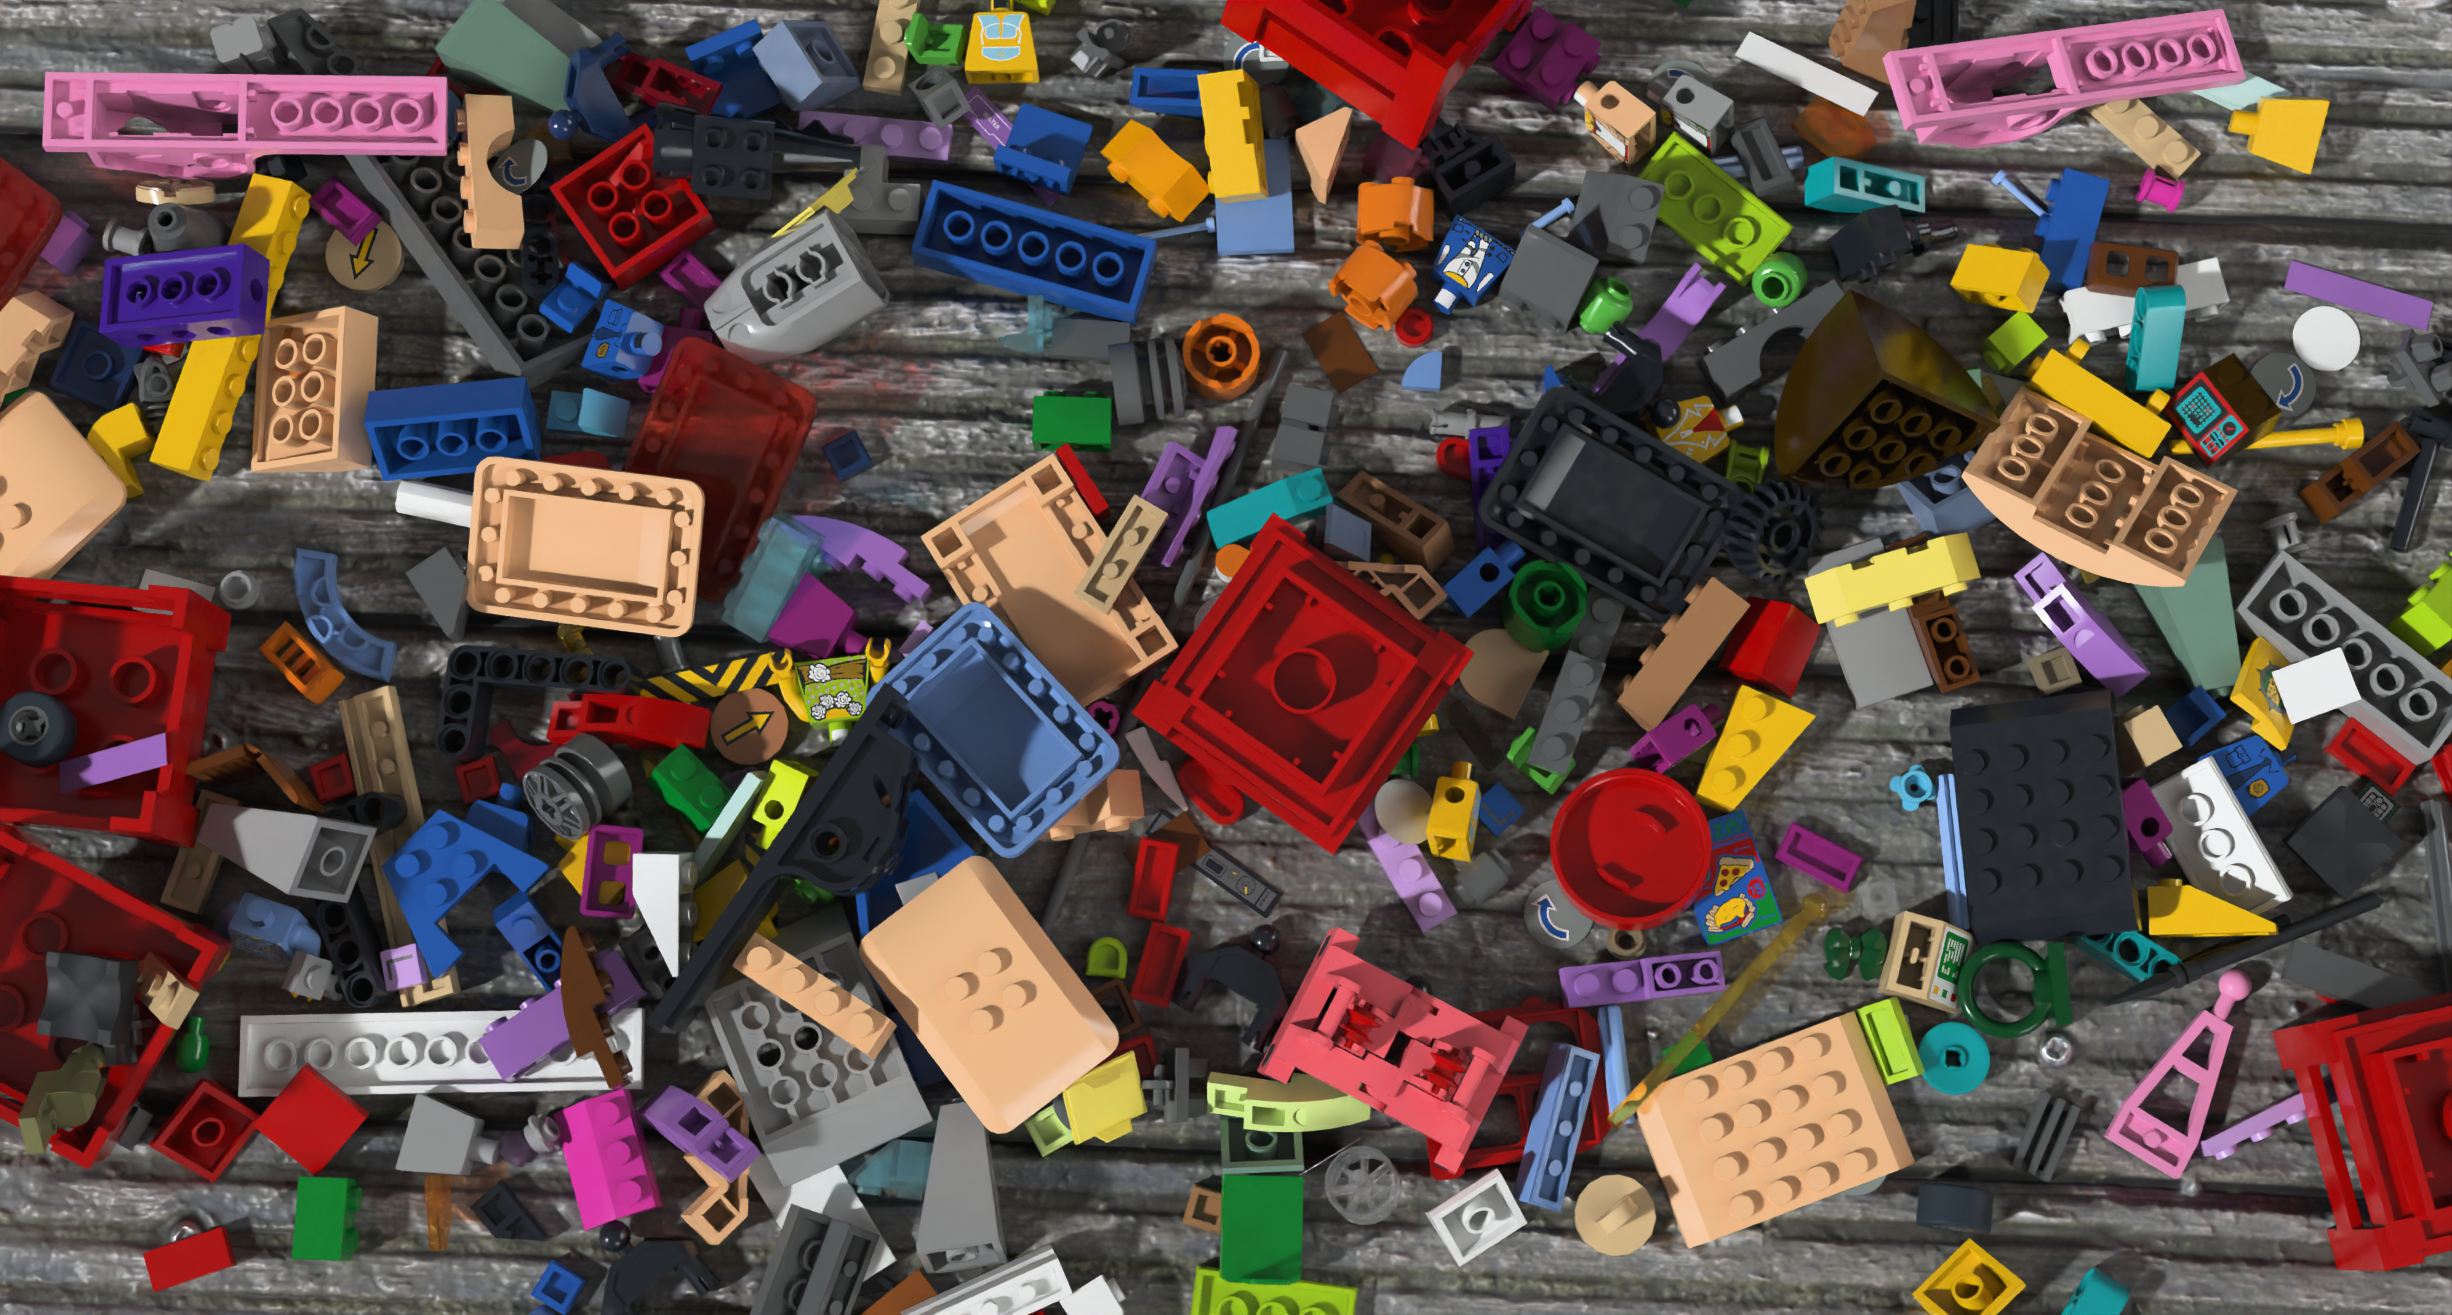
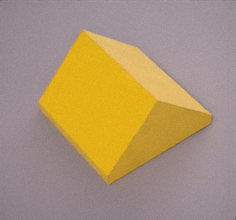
[1912,1238,2026,1315]

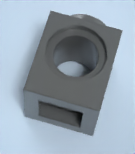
[908,64,972,130]

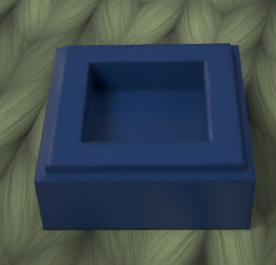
[821,429,874,484]

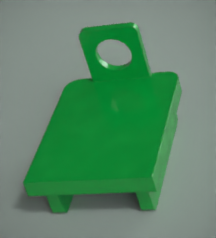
[1219,1175,1304,1285]

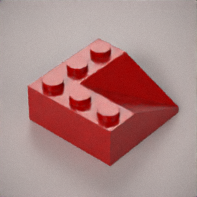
[549,123,717,292]

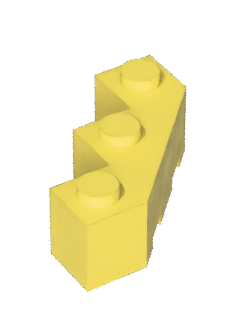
[1804,532,1981,628]

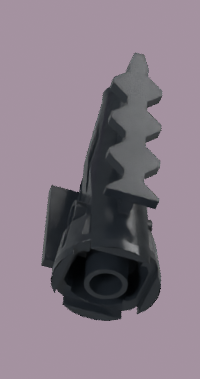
[653,101,861,200]

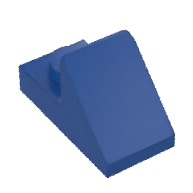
[539,260,616,334]

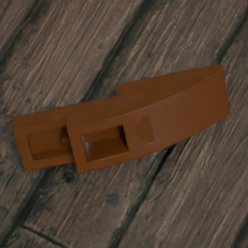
[1885,533,1981,693]
[560,925,633,1090]

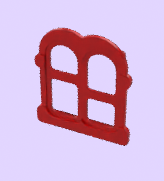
[1419,997,1612,1181]

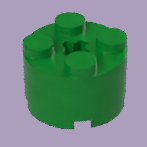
[1500,560,1588,653]

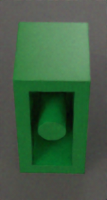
[1032,391,1113,453]
[646,743,734,839]
[292,1176,363,1261]

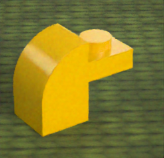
[87,402,157,499]

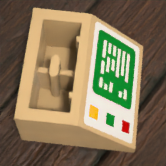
[1877,911,1974,1014]

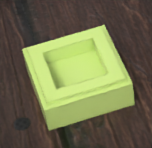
[1024,1105,1073,1157]

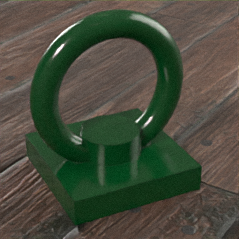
[1957,942,2073,1039]

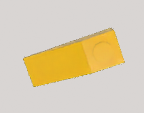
[2147,879,2279,938]

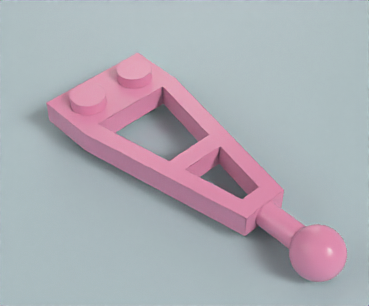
[2103,969,2252,1179]

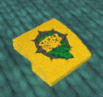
[2230,636,2295,751]

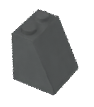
[1566,170,1666,266]

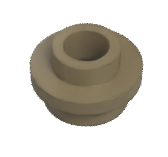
[1607,928,1647,962]

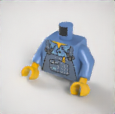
[213,893,321,1002]

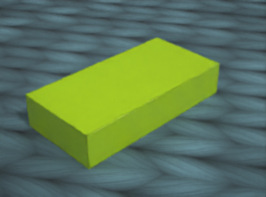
[1856,996,1925,1086]

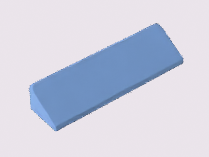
[1513,1042,1600,1212]

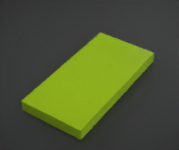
[1637,131,1794,288]
[1190,1266,1358,1315]

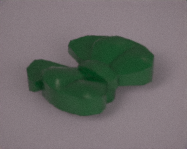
[1823,927,1887,981]

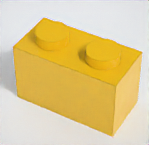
[1950,243,2051,313]

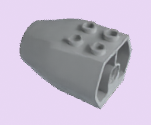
[704,206,890,368]

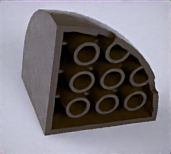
[1774,289,2001,490]

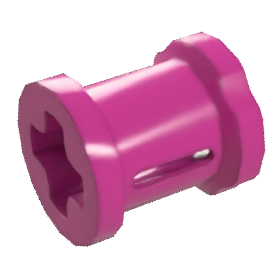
[2135,168,2186,213]
[1087,701,1120,737]

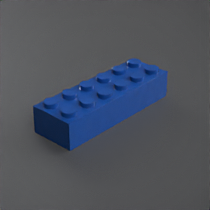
[911,180,1158,326]

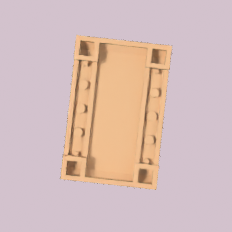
[920,453,1180,709]
[1630,1011,1915,1248]

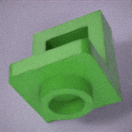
[904,13,969,66]
[1507,726,1577,795]

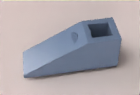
[1315,504,1372,562]

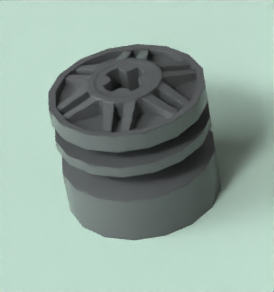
[1108,336,1188,426]
[523,733,632,840]

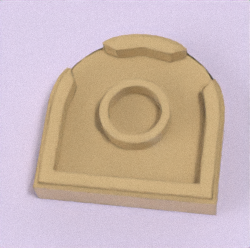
[1459,628,1550,722]

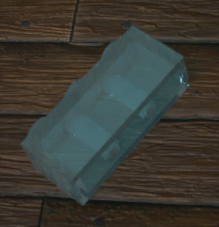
[721,513,826,643]

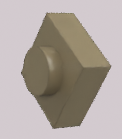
[2027,646,2082,697]

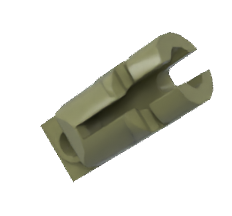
[18,1045,111,1154]

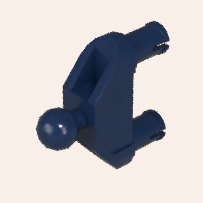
[548,32,659,144]

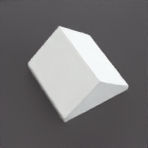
[1425,1169,1527,1267]

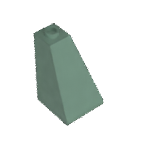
[434,0,570,114]
[2129,537,2241,700]

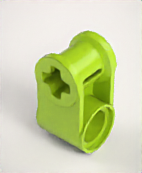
[1722,438,1770,494]

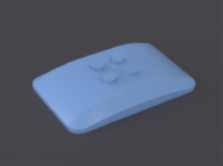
[865,602,1121,858]

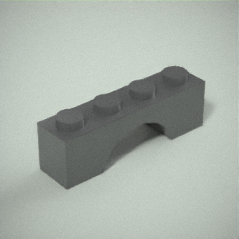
[1698,279,1844,406]

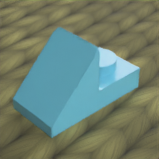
[546,388,631,440]

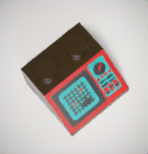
[2161,353,2282,470]

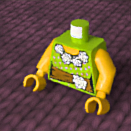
[768,637,892,749]

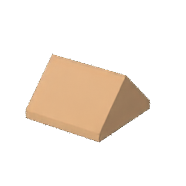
[1295,107,1353,204]

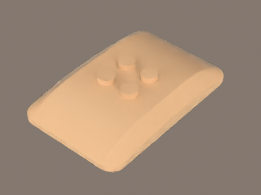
[0,391,127,580]
[466,456,705,637]
[859,856,1119,1134]

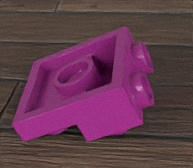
[1492,6,1602,112]

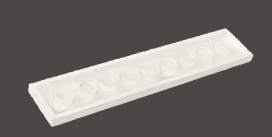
[238,1008,645,1097]

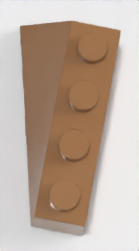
[1829,0,1917,91]

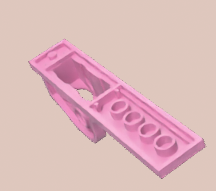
[1882,9,2246,149]
[42,72,448,180]

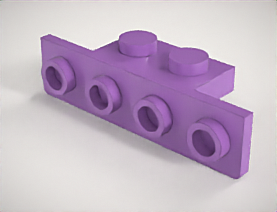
[1140,426,1238,567]

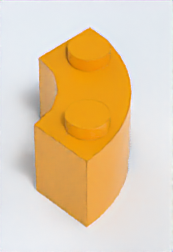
[1100,119,1210,223]

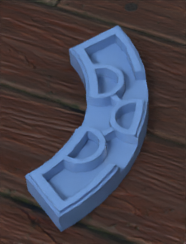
[294,548,398,683]

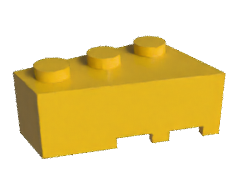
[1197,69,1268,204]
[1692,684,1816,814]

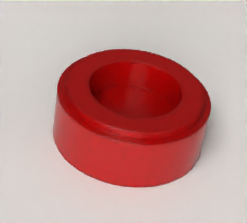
[1394,307,1434,348]

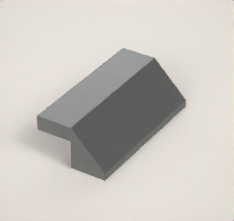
[750,1203,880,1315]

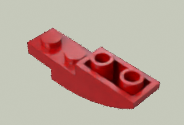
[547,694,712,749]

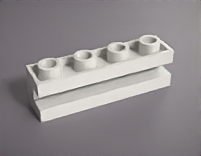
[2057,257,2230,347]
[900,1244,1073,1315]

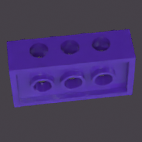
[99,243,270,348]

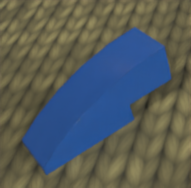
[1129,67,1209,121]

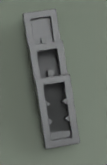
[2280,940,2438,1019]

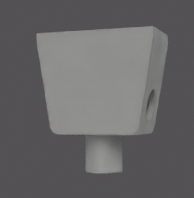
[395,1093,501,1175]

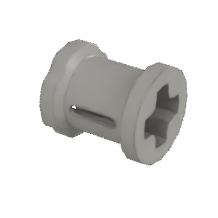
[102,217,154,256]
[2262,512,2309,557]

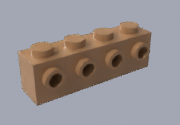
[1613,576,1750,732]

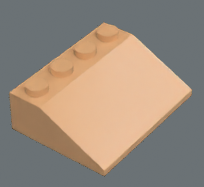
[251,306,378,473]

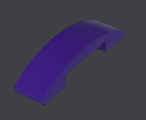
[1468,425,1520,583]

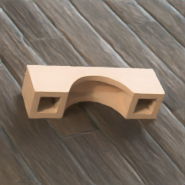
[454,94,525,249]
[733,932,897,1060]

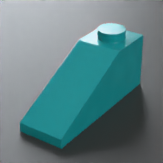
[1805,156,1925,215]
[1204,467,1334,550]

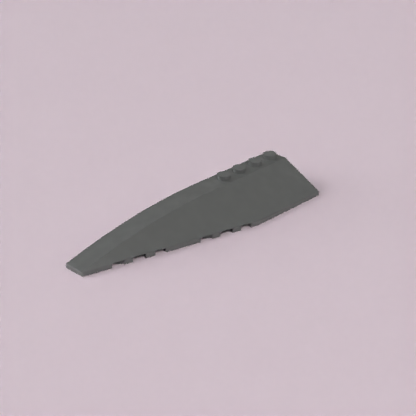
[267,8,603,389]

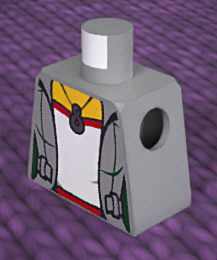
[1647,74,1734,158]

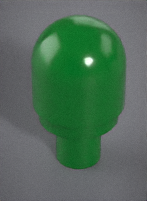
[174,1016,210,1073]

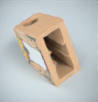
[1574,80,1656,170]

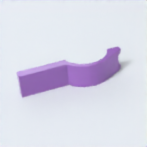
[1590,263,1726,395]

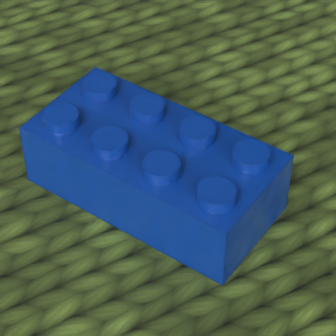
[364,377,542,481]

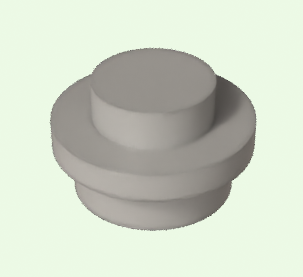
[219,570,260,610]

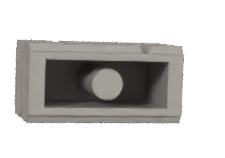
[210,15,287,75]

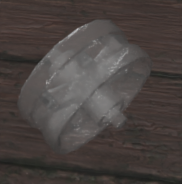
[1325,1146,1402,1225]

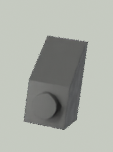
[405,547,471,643]

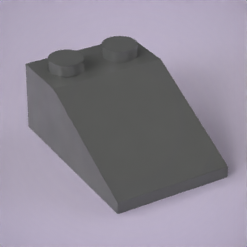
[1498,223,1599,333]

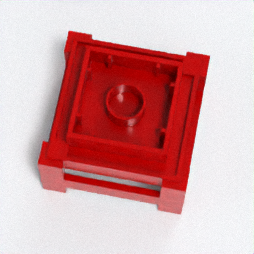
[1220,0,1534,151]
[1132,512,1475,856]
[0,575,232,849]
[0,825,234,1170]
[2272,992,2452,1271]

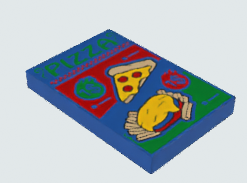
[1691,809,1784,948]

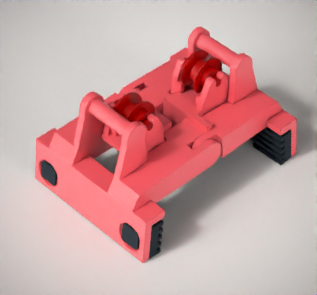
[1257,927,1529,1175]

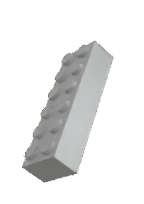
[2232,550,2452,765]

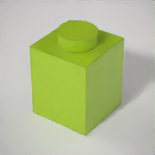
[1979,311,2049,376]

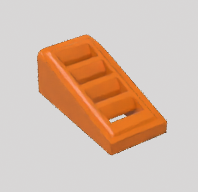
[258,621,345,705]

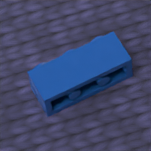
[2031,167,2110,296]

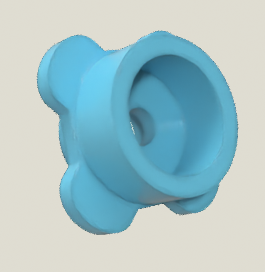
[1890,765,1937,811]

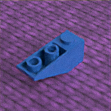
[493,891,564,993]

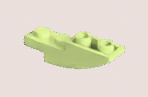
[1207,1072,1371,1132]

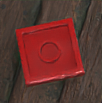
[253,1063,370,1177]

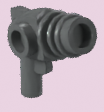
[133,355,187,434]

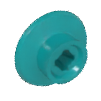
[1918,1022,1990,1095]

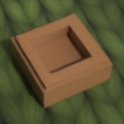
[1182,1184,1222,1235]

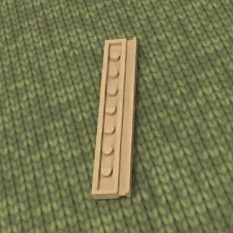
[338,685,461,1007]

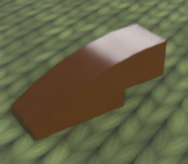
[2298,420,2421,525]

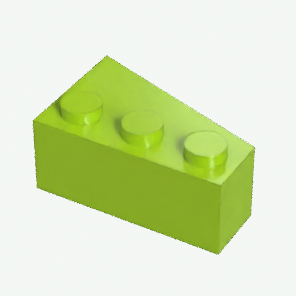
[2384,549,2452,658]

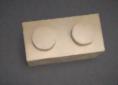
[2116,704,2183,777]

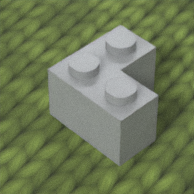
[841,144,925,235]

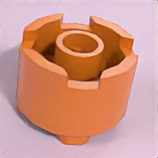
[1356,176,1434,252]
[1328,240,1418,332]
[1182,313,1260,401]

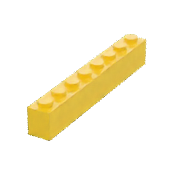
[149,173,312,482]

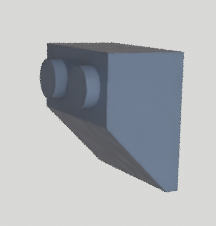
[752,20,863,111]
[1895,450,1997,539]

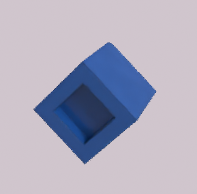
[2163,685,2227,751]

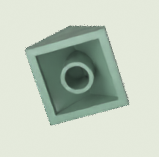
[1220,1114,1304,1175]

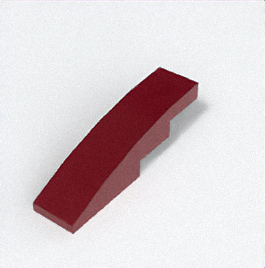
[604,51,724,115]

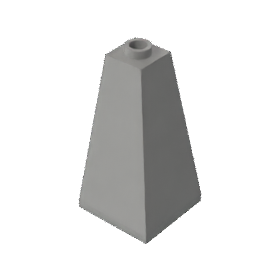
[196,803,377,903]
[916,1097,1008,1276]

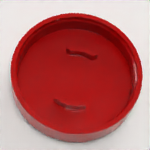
[1550,768,1712,931]

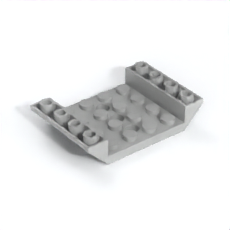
[704,902,934,1188]

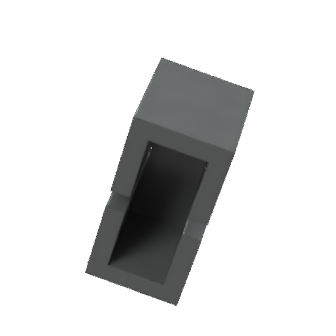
[1271,383,1339,473]

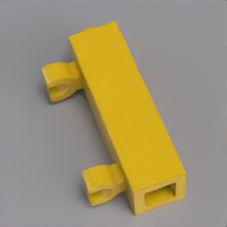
[2024,337,2172,460]

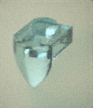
[998,295,1053,353]

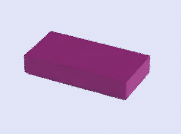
[309,175,383,247]
[658,247,723,322]
[1773,821,1864,894]

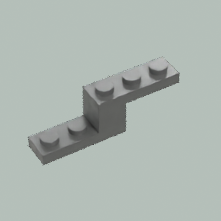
[1527,587,1626,777]

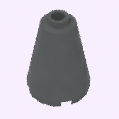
[148,203,232,253]

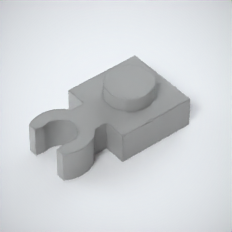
[282,950,343,1001]

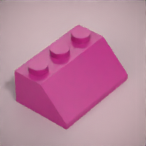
[553,1088,664,1231]

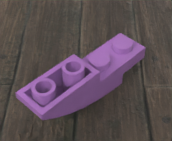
[785,516,933,605]
[2014,551,2151,698]
[1559,951,1726,1009]
[636,1085,761,1183]

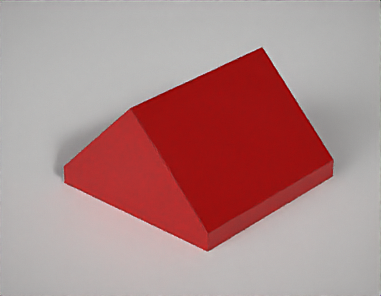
[1718,596,1821,699]
[149,1078,262,1183]

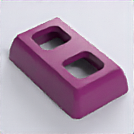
[580,824,644,919]

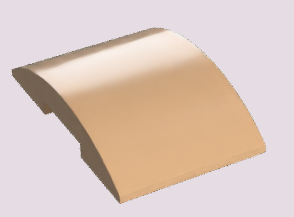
[1961,386,2238,587]

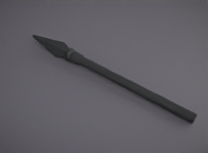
[2103,893,2381,1007]

